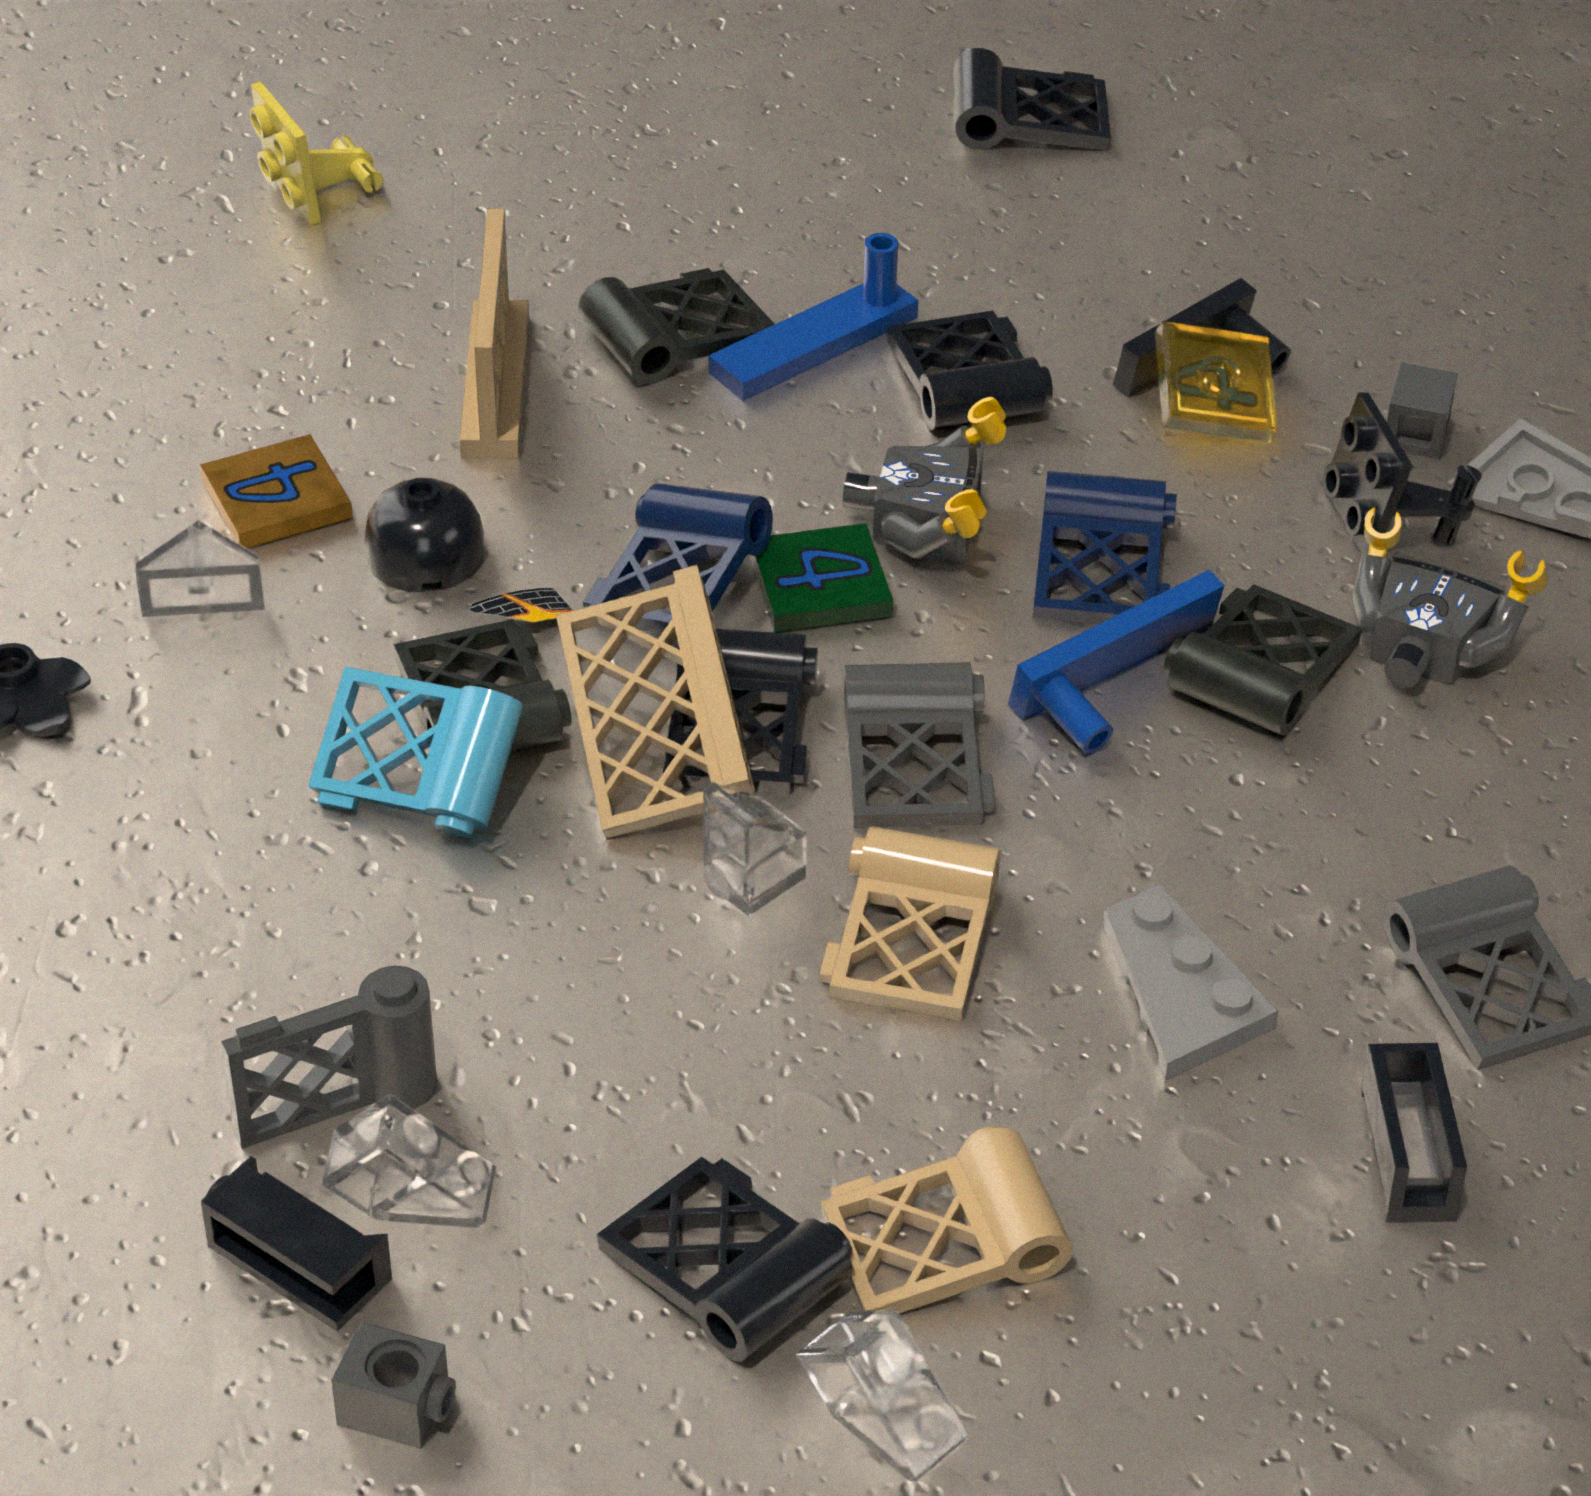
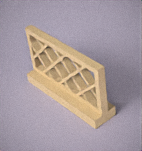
[460,208,529,458]
[556,565,759,839]

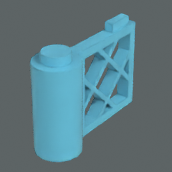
[308,667,523,838]

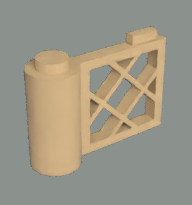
[819,826,1001,1021]
[820,1126,1073,1324]

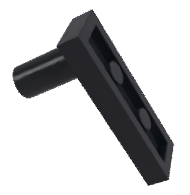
[1113,278,1291,398]

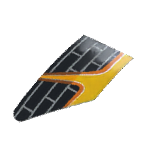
[470,588,573,623]

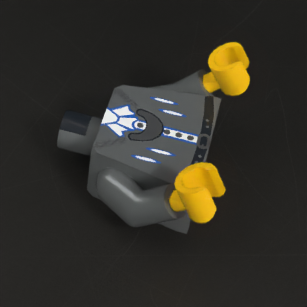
[842,397,1006,565]
[1352,508,1548,688]

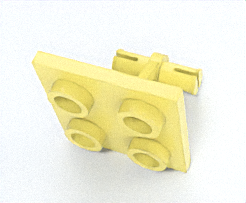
[249,81,383,226]

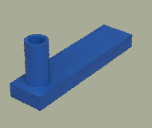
[709,233,919,401]
[1008,569,1225,754]

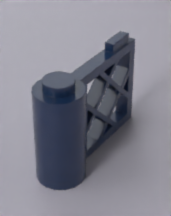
[1033,471,1177,624]
[582,483,773,633]

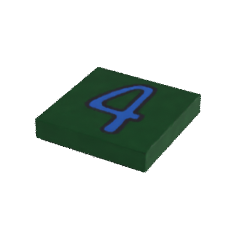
[750,523,893,632]

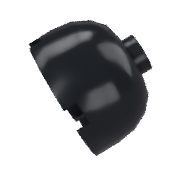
[364,478,484,592]

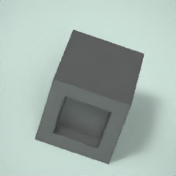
[1387,363,1458,459]
[331,1321,456,1449]

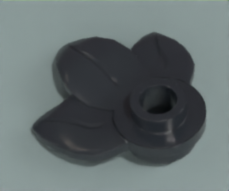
[0,643,91,737]

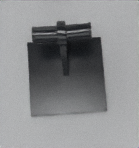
[1323,392,1482,554]

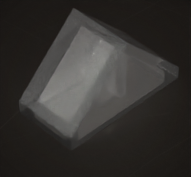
[135,520,265,617]

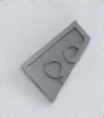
[1447,418,1591,539]
[1103,884,1279,1081]

